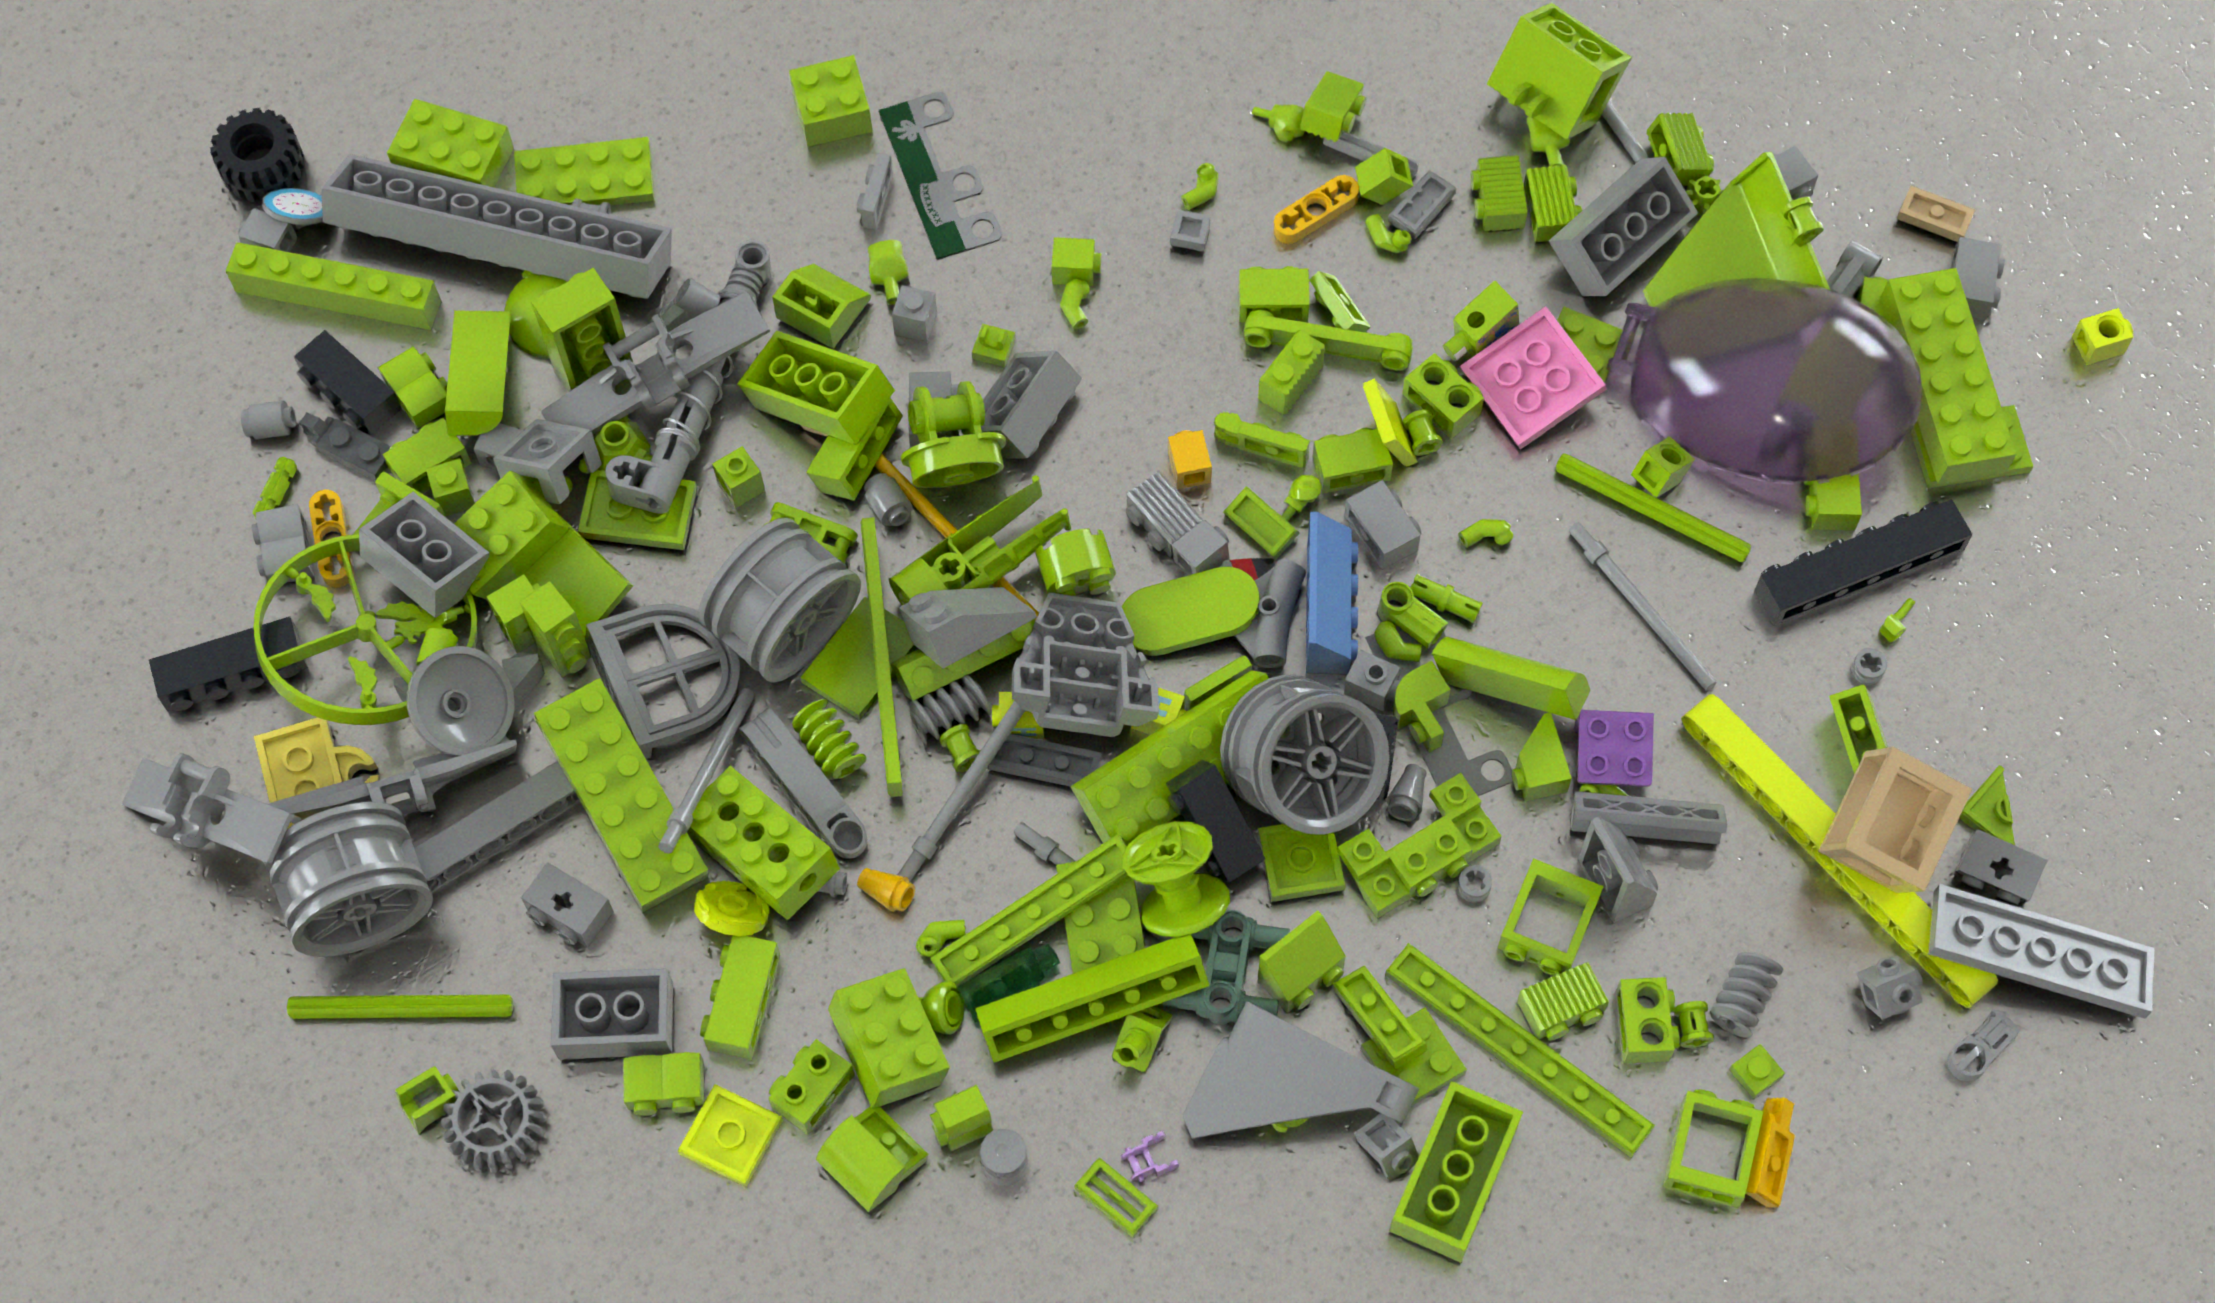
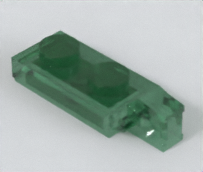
[956,943,1060,1022]

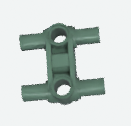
[1163,910,1290,1025]

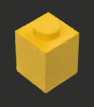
[1168,430,1212,490]

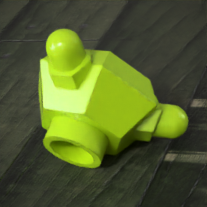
[579,415,653,473]

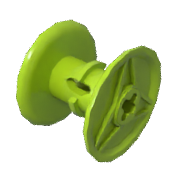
[1122,821,1230,937]

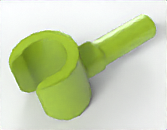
[1879,598,1915,643]

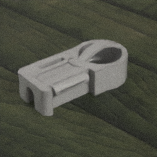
[1947,1009,2020,1082]

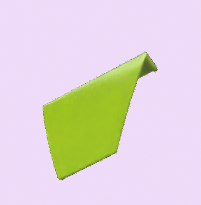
[1643,151,1835,367]

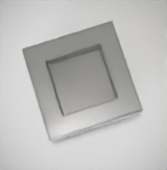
[1170,209,1211,251]

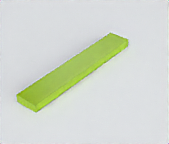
[930,834,1128,987]

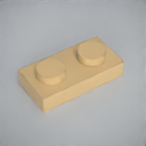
[1897,185,1976,242]

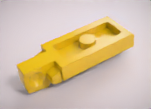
[1746,1097,1795,1207]

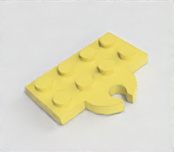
[254,717,381,829]

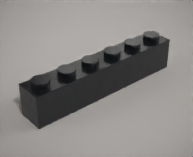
[1755,499,1973,626]

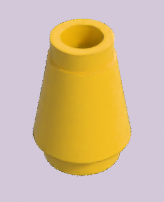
[857,868,915,912]

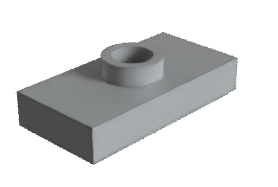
[1388,170,1456,239]

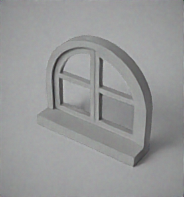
[585,604,740,759]

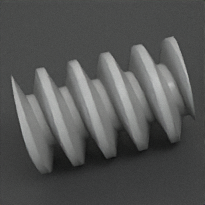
[909,675,992,745]
[1710,952,1784,1038]

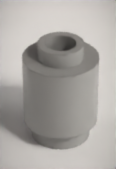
[241,400,296,439]
[864,473,912,526]

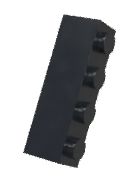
[149,616,308,712]

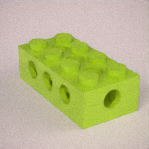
[687,765,840,921]

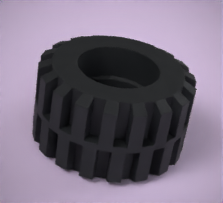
[210,108,305,202]

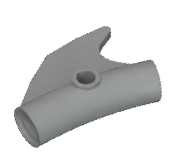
[1222,559,1306,668]

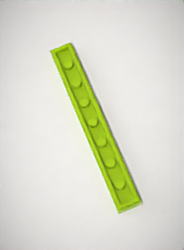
[860,517,903,797]
[1385,943,1655,1158]

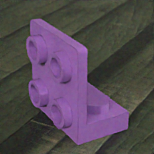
[1574,710,1654,787]

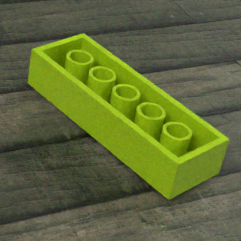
[1881,268,2017,485]
[1070,670,1269,846]
[534,678,708,913]

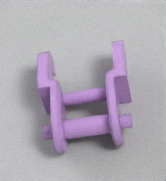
[1120,1131,1179,1182]

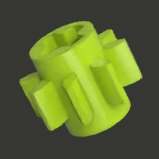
[1686,174,1723,217]

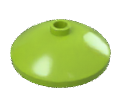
[504,274,567,359]

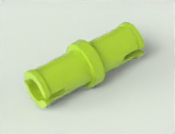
[1410,573,1483,624]

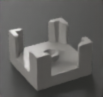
[493,419,602,504]

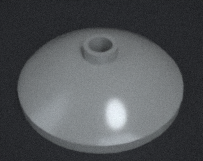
[407,646,515,757]

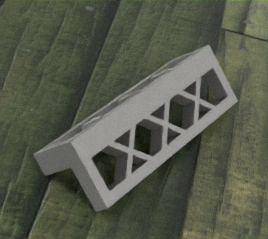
[1571,791,1728,844]

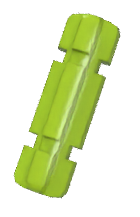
[253,457,297,518]

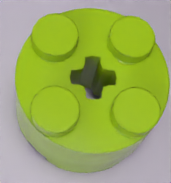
[1035,528,1116,596]

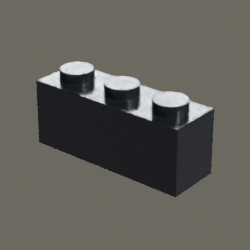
[294,330,402,435]
[1166,760,1266,883]

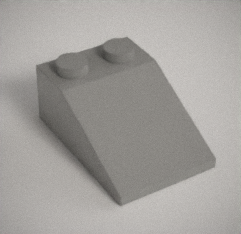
[899,587,1037,669]
[1578,817,1658,923]

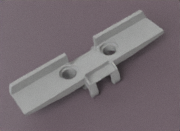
[541,291,770,435]
[269,735,517,821]
[121,753,301,864]

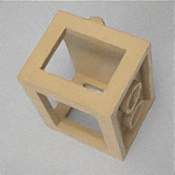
[1819,747,1972,893]

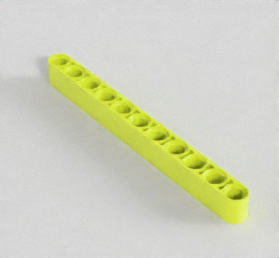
[1681,694,1998,1008]

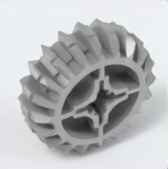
[441,1068,546,1173]

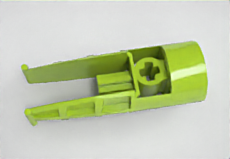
[888,475,1071,606]

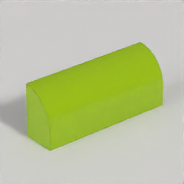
[445,310,511,436]
[1432,637,1590,720]

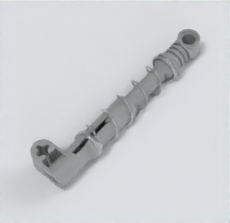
[605,240,772,514]

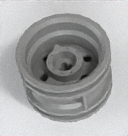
[699,517,861,683]
[1220,675,1390,834]
[264,802,433,957]

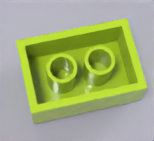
[387,98,514,188]
[454,470,570,599]
[828,968,950,1109]

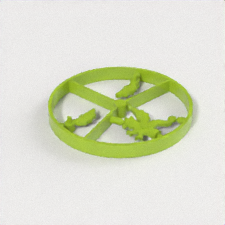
[253,534,477,725]

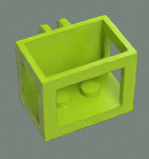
[1487,2,1632,140]

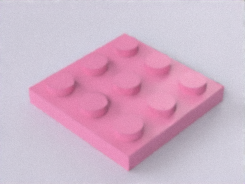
[1460,306,1607,450]

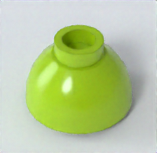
[918,981,964,1034]

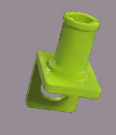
[1112,1006,1173,1072]

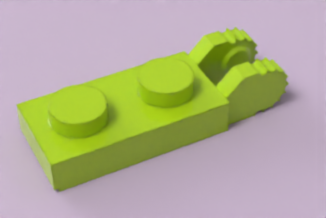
[1214,411,1310,468]

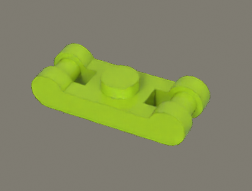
[763,502,858,564]

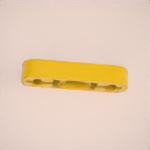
[1273,175,1359,244]
[309,489,355,588]

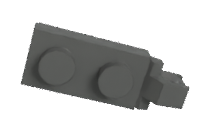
[299,413,391,480]

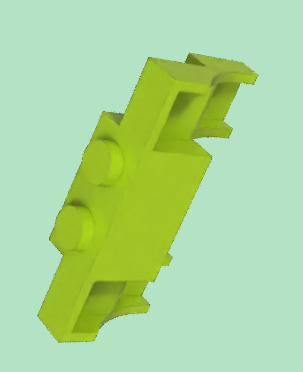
[1337,772,1502,919]

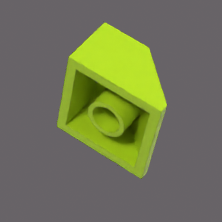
[1257,910,1346,1014]

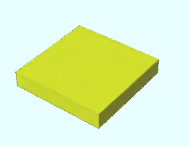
[1363,378,1417,467]
[678,1084,783,1187]

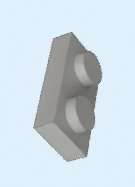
[857,153,893,230]

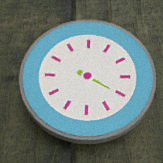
[262,188,323,229]

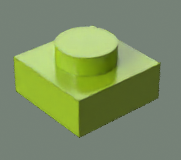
[1729,1043,1785,1099]

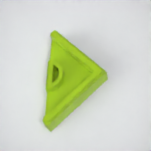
[1959,765,2015,845]

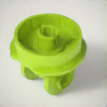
[901,381,1006,488]

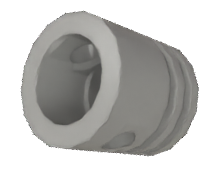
[980,1128,1028,1186]

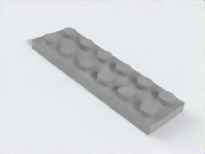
[1929,884,2155,1019]

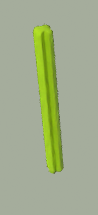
[1556,453,1751,562]
[287,994,513,1019]

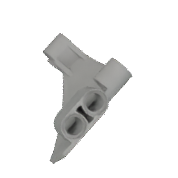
[1183,1001,1419,1139]

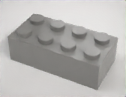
[1549,157,1698,296]

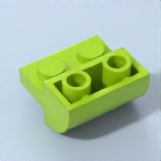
[815,1106,929,1212]

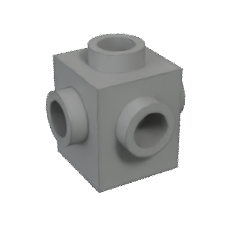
[1857,956,1923,1019]

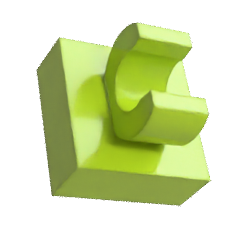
[972,323,1016,368]

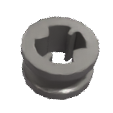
[1851,648,1888,685]
[1457,865,1492,903]

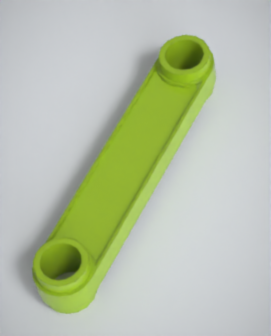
[1243,310,1413,371]

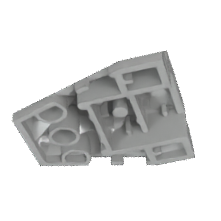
[1012,592,1159,737]

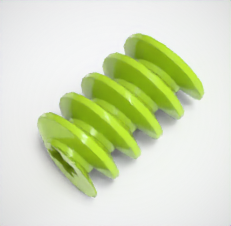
[792,699,867,780]

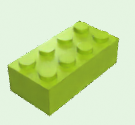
[531,267,634,392]
[737,330,895,445]
[1389,1081,1523,1263]

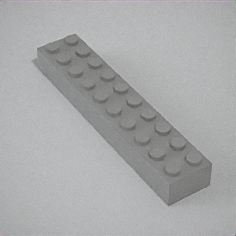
[321,154,672,299]

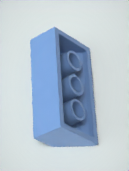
[1306,512,1358,674]

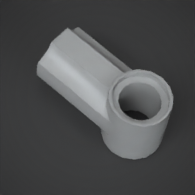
[1827,240,1883,309]
[659,278,720,331]

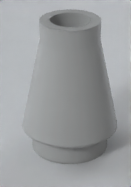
[1386,764,1427,821]

